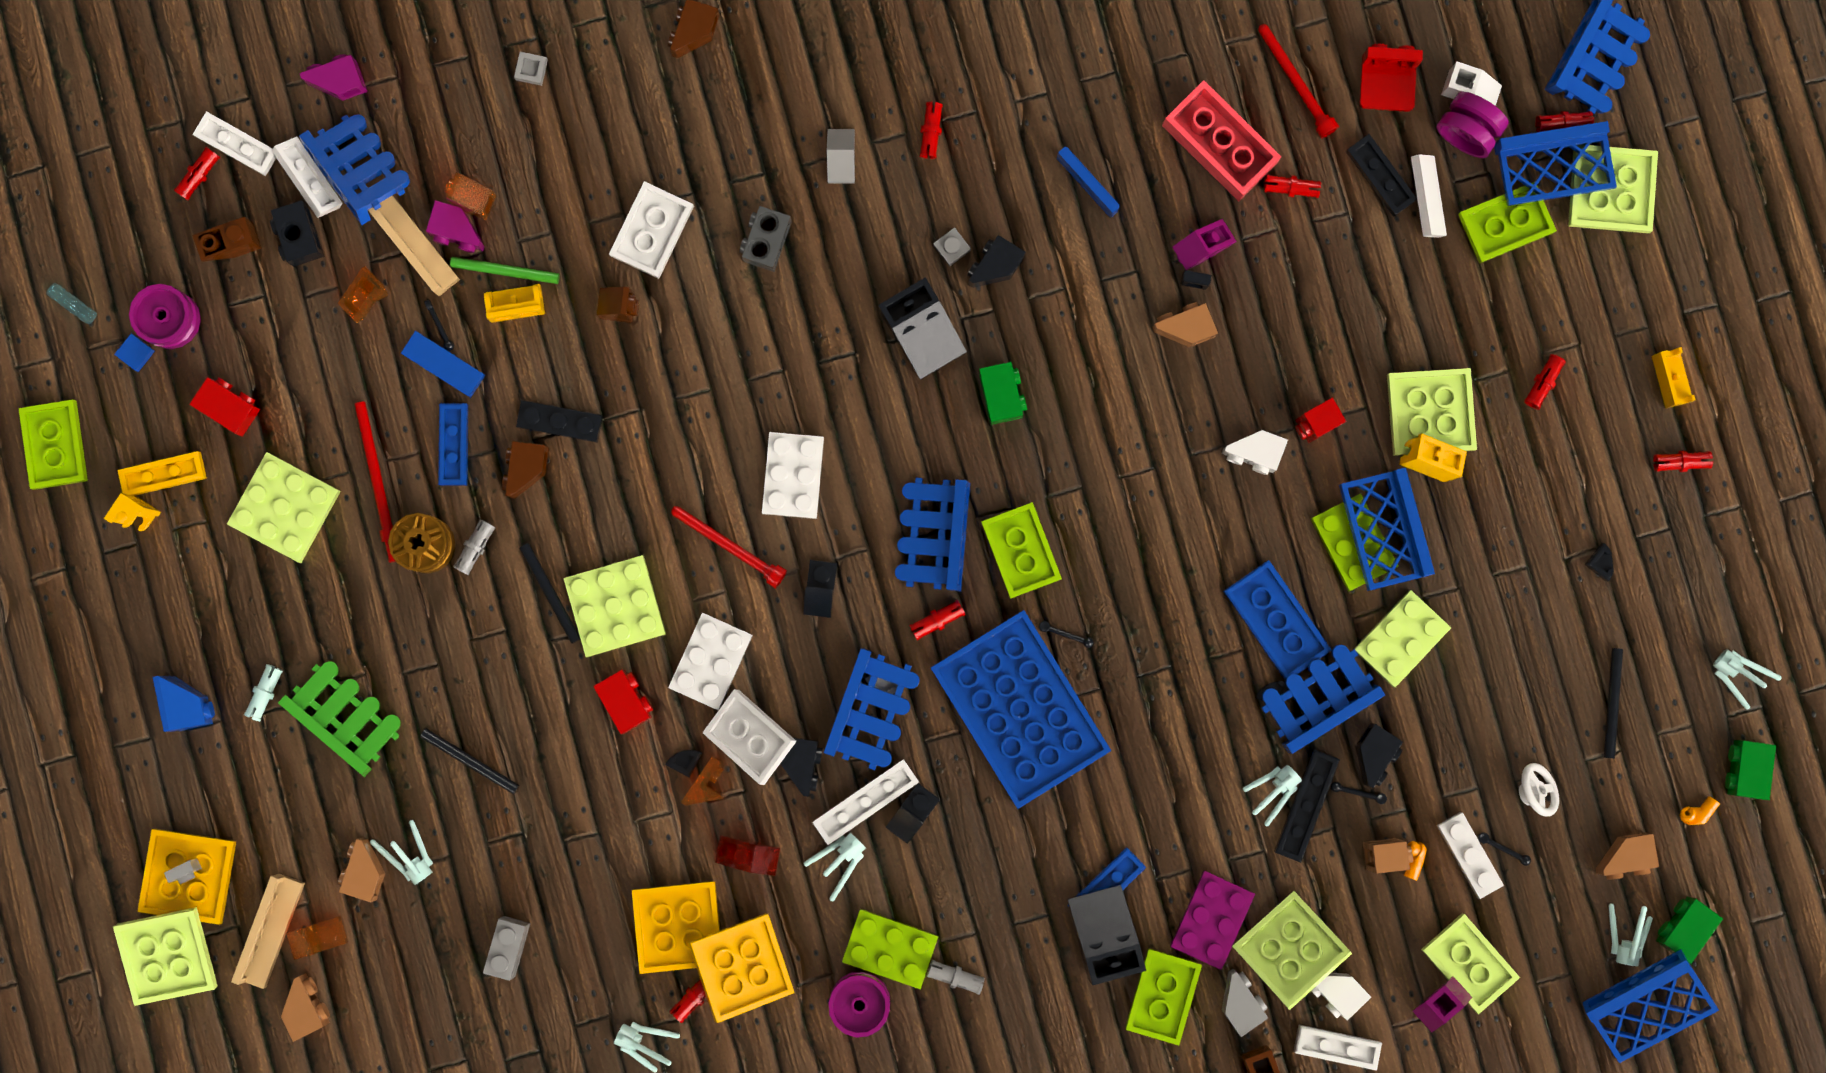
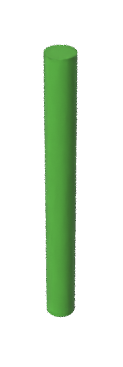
[450,256,560,284]

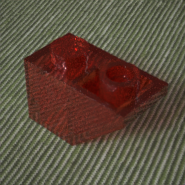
[715,835,780,875]

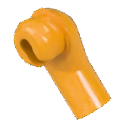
[1680,796,1720,825]
[1404,841,1427,881]

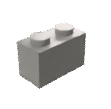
[483,916,530,981]

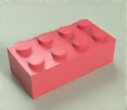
[1162,80,1281,202]

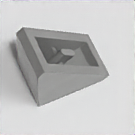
[827,129,855,184]

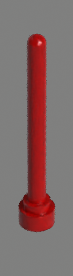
[1258,24,1340,139]
[671,506,787,589]

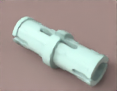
[244,664,283,721]

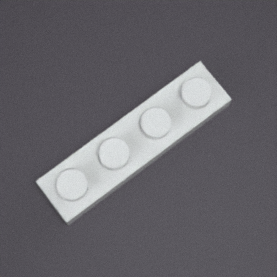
[812,759,919,845]

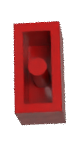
[189,377,261,437]
[1295,397,1347,443]
[593,670,653,734]

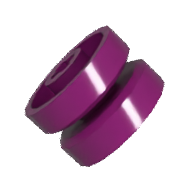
[1436,91,1509,158]
[129,284,201,349]
[829,971,890,1037]

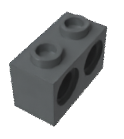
[739,206,792,272]

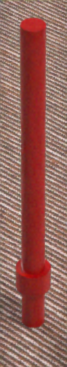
[354,401,396,563]

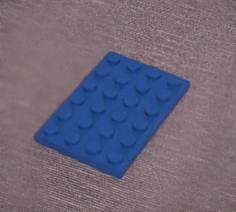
[931,610,1111,809]

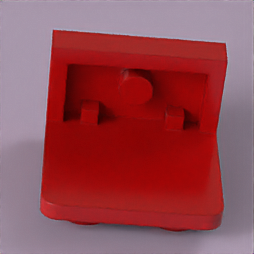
[1359,44,1423,112]

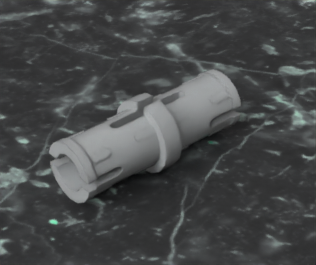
[453,519,495,576]
[927,960,985,995]

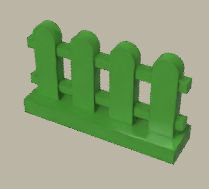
[278,661,401,777]

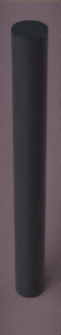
[519,543,580,644]
[1604,648,1623,759]
[420,728,520,795]

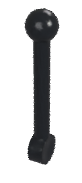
[424,299,455,351]
[1039,621,1094,648]
[1331,782,1387,804]
[1477,833,1531,866]

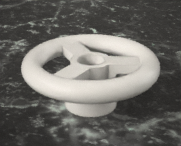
[1519,763,1559,817]

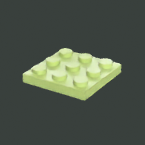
[1568,145,1658,233]
[1387,368,1477,456]
[227,452,341,563]
[563,555,666,657]
[1232,891,1352,1010]
[113,907,218,1006]

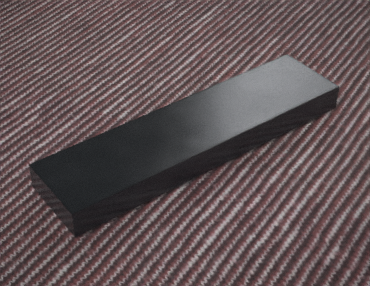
[1274,749,1340,863]

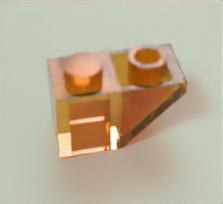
[445,172,496,220]

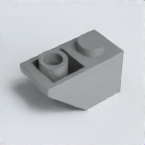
[1222,969,1268,1037]

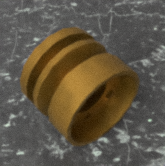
[388,513,456,573]

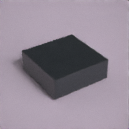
[1180,270,1212,290]

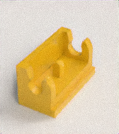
[484,284,545,323]
[1652,347,1696,409]
[1399,433,1467,482]
[104,493,161,531]

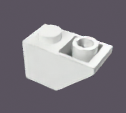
[1441,62,1502,106]
[1221,430,1288,475]
[1311,973,1371,1020]

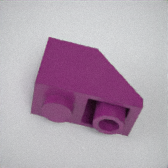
[299,54,368,101]
[426,200,485,253]
[1413,976,1472,1032]

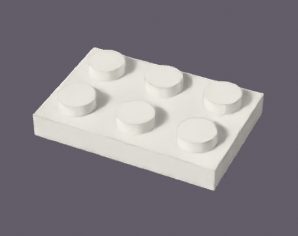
[609,181,694,279]
[762,432,824,519]
[668,613,753,710]
[703,689,796,785]

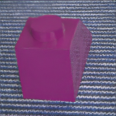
[1172,219,1237,270]

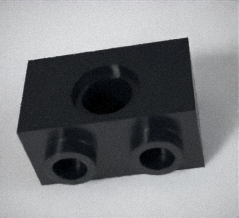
[270,200,325,267]

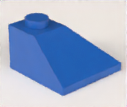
[153,676,215,732]

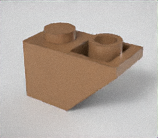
[1152,302,1218,347]
[1596,832,1659,880]
[338,837,385,902]
[281,973,330,1042]

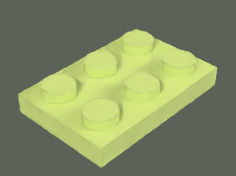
[1354,590,1451,688]
[1421,913,1520,1014]

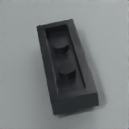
[1346,134,1417,217]
[516,400,603,443]

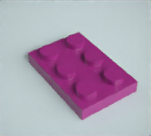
[1170,870,1255,970]

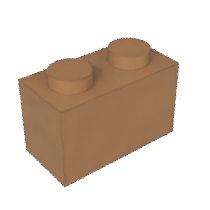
[1363,838,1413,874]

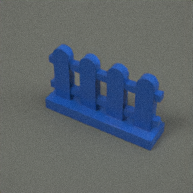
[1544,0,1650,114]
[299,114,410,225]
[895,478,971,592]
[1261,645,1385,754]
[824,648,920,770]

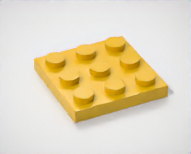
[137,829,236,925]
[632,881,720,974]
[689,913,795,1023]

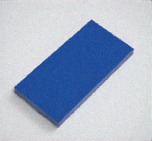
[1223,560,1332,680]

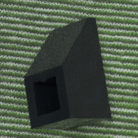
[967,235,1026,288]
[1355,723,1403,788]
[780,737,823,797]

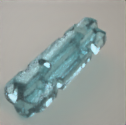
[46,283,97,324]

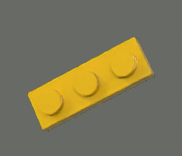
[118,451,207,496]

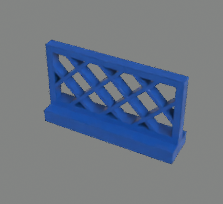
[1494,121,1617,206]
[1339,467,1435,591]
[1582,950,1719,1063]

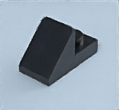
[803,560,837,618]
[885,783,940,844]

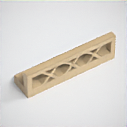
[368,195,460,296]
[231,874,305,989]

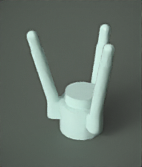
[1713,649,1781,710]
[1243,765,1302,826]
[370,820,433,885]
[804,833,866,902]
[1608,903,1653,966]
[614,1022,680,1072]

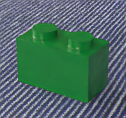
[979,362,1027,425]
[1725,740,1776,800]
[1656,896,1723,964]

